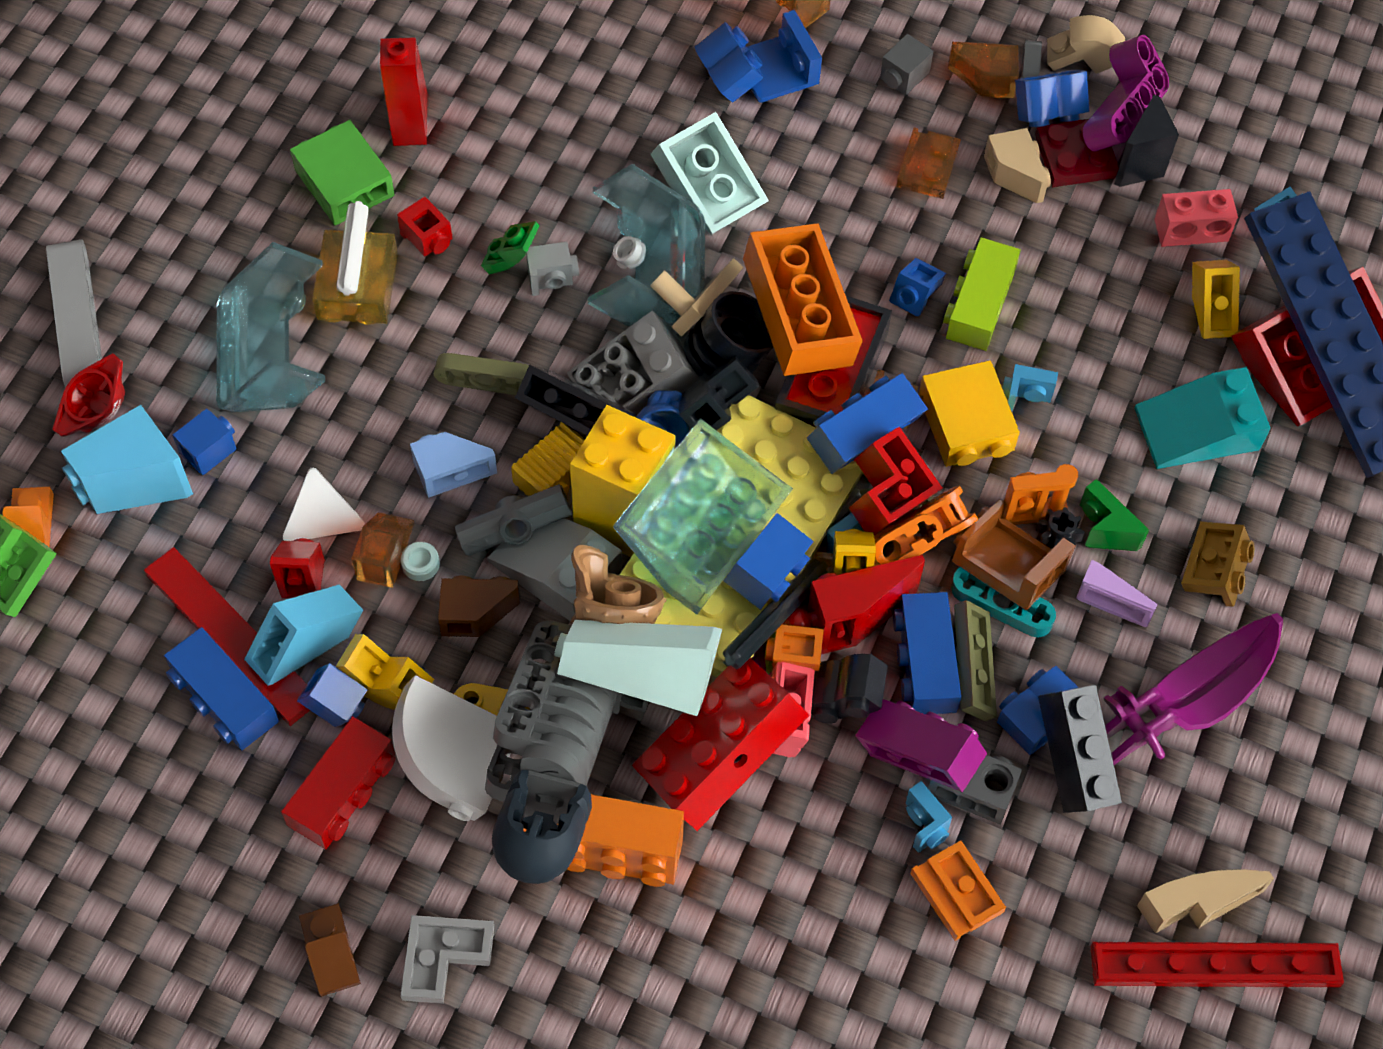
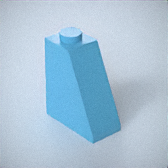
[244,585,363,686]

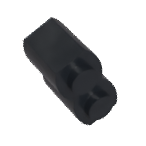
[811,653,888,724]

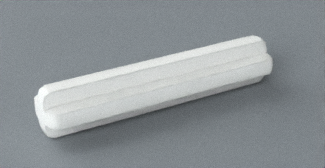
[336,201,369,296]

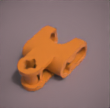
[874,485,978,565]

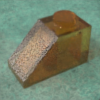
[948,41,1019,98]
[351,512,415,588]

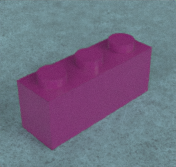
[855,699,987,792]

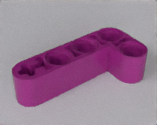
[1083,35,1169,151]

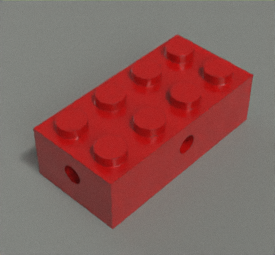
[632,657,810,831]

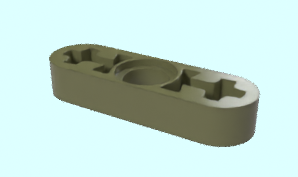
[433,353,529,395]

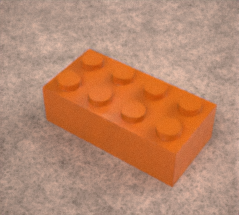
[743,223,862,376]
[523,794,684,887]

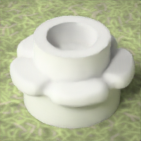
[613,236,646,269]

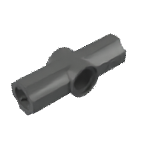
[455,484,573,556]

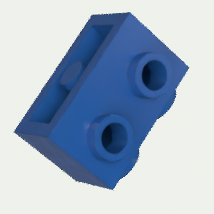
[724,513,814,610]

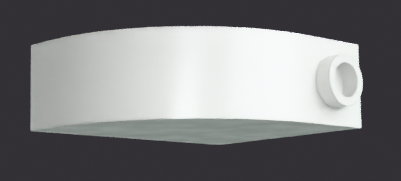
[392,675,511,821]

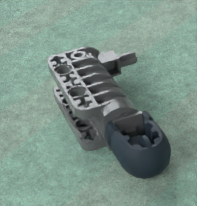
[485,621,649,884]

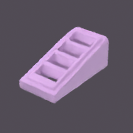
[1076,560,1157,627]

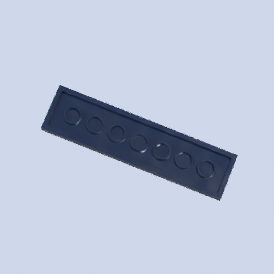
[1244,191,1383,478]

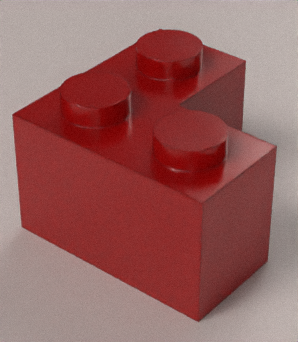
[849,426,943,536]

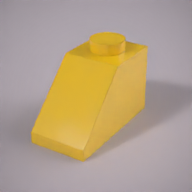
[1192,260,1240,339]
[833,529,876,575]

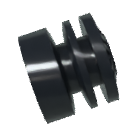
[684,291,774,377]

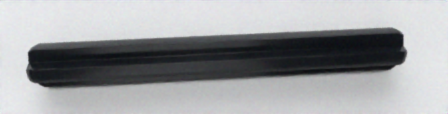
[723,559,828,669]

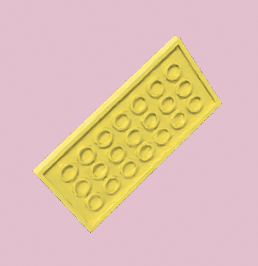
[620,395,863,677]

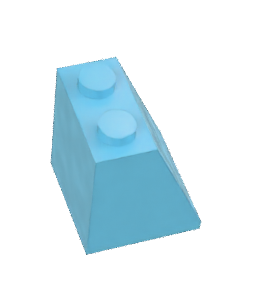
[61,405,193,514]

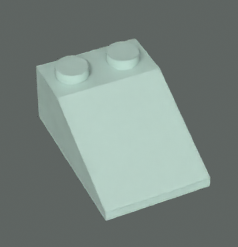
[651,112,769,235]

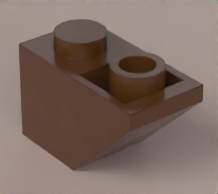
[438,575,520,637]

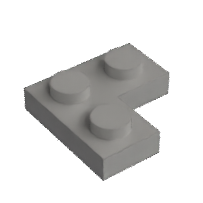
[400,915,494,1004]

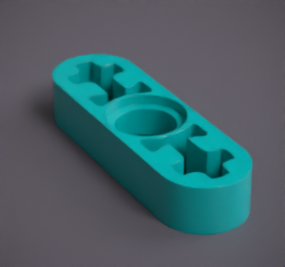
[951,567,1056,637]

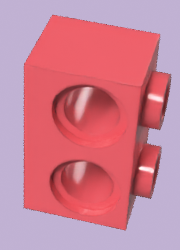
[1154,189,1238,247]

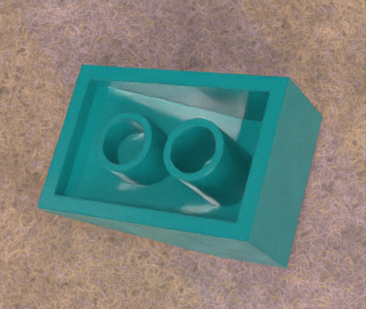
[1134,367,1271,469]

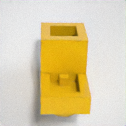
[336,634,435,710]

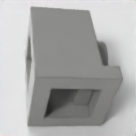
[526,242,579,296]

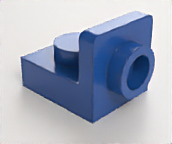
[889,258,946,316]

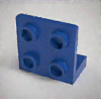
[747,10,822,103]

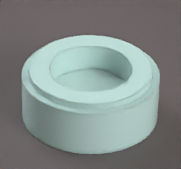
[401,542,440,581]

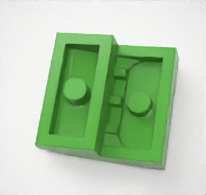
[0,514,57,617]

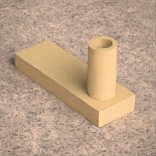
[650,258,744,337]

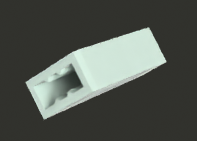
[554,620,722,716]

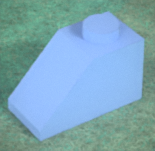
[410,432,497,498]

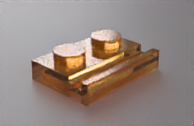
[896,128,961,199]

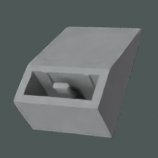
[567,311,700,414]

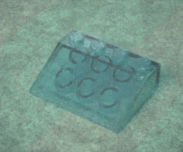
[613,419,793,614]

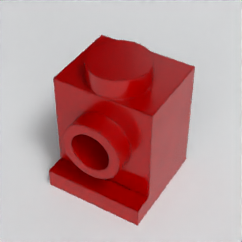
[397,197,453,257]

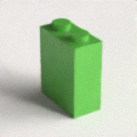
[290,120,395,226]

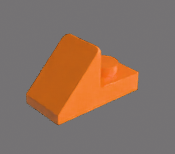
[2,486,54,547]

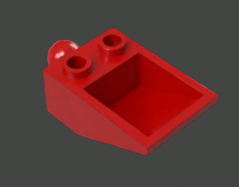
[783,554,925,655]

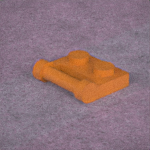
[1002,464,1078,525]

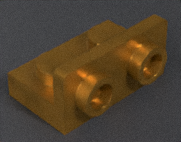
[1181,521,1255,607]

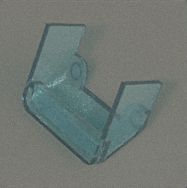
[588,164,705,327]
[216,242,325,413]

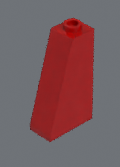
[380,37,427,146]

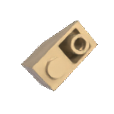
[984,128,1051,203]

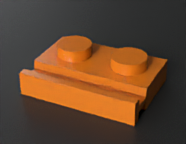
[910,840,1006,941]

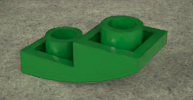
[481,221,540,274]

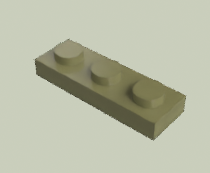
[954,600,997,721]

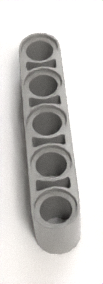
[46,239,102,388]

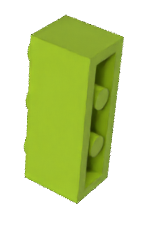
[943,237,1021,351]

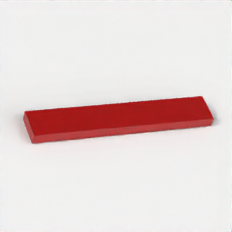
[144,547,310,727]
[1090,942,1344,987]

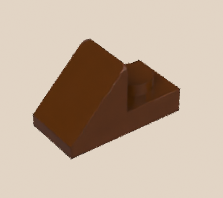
[299,903,361,997]

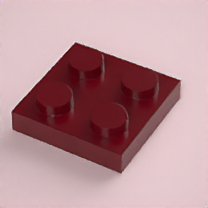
[1035,119,1119,188]

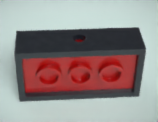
[775,296,892,428]

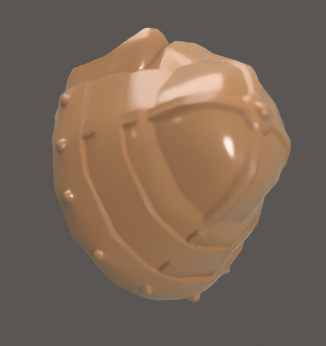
[570,545,667,624]

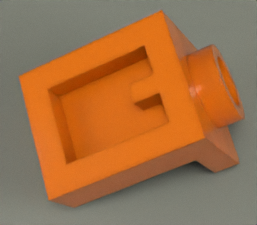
[765,624,824,671]

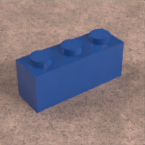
[807,373,928,474]
[893,592,962,714]
[164,627,279,751]

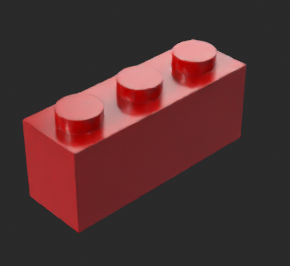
[281,716,396,850]

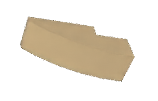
[1137,869,1274,933]

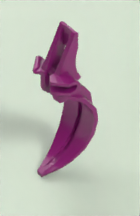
[1104,613,1283,765]

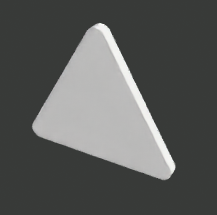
[283,468,365,541]

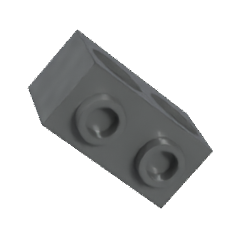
[928,755,1022,825]

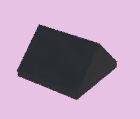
[1114,95,1179,187]

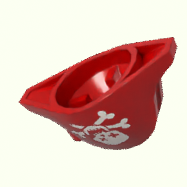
[53,353,125,437]

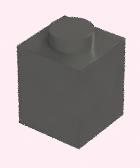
[880,34,934,96]

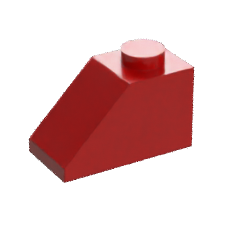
[270,538,325,599]

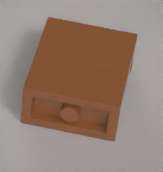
[952,499,1076,611]

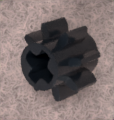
[1036,507,1085,549]

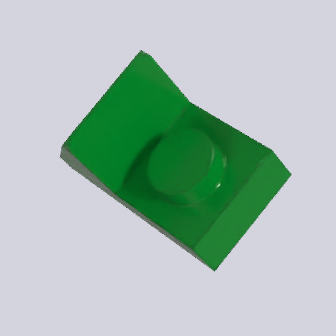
[1080,479,1149,551]

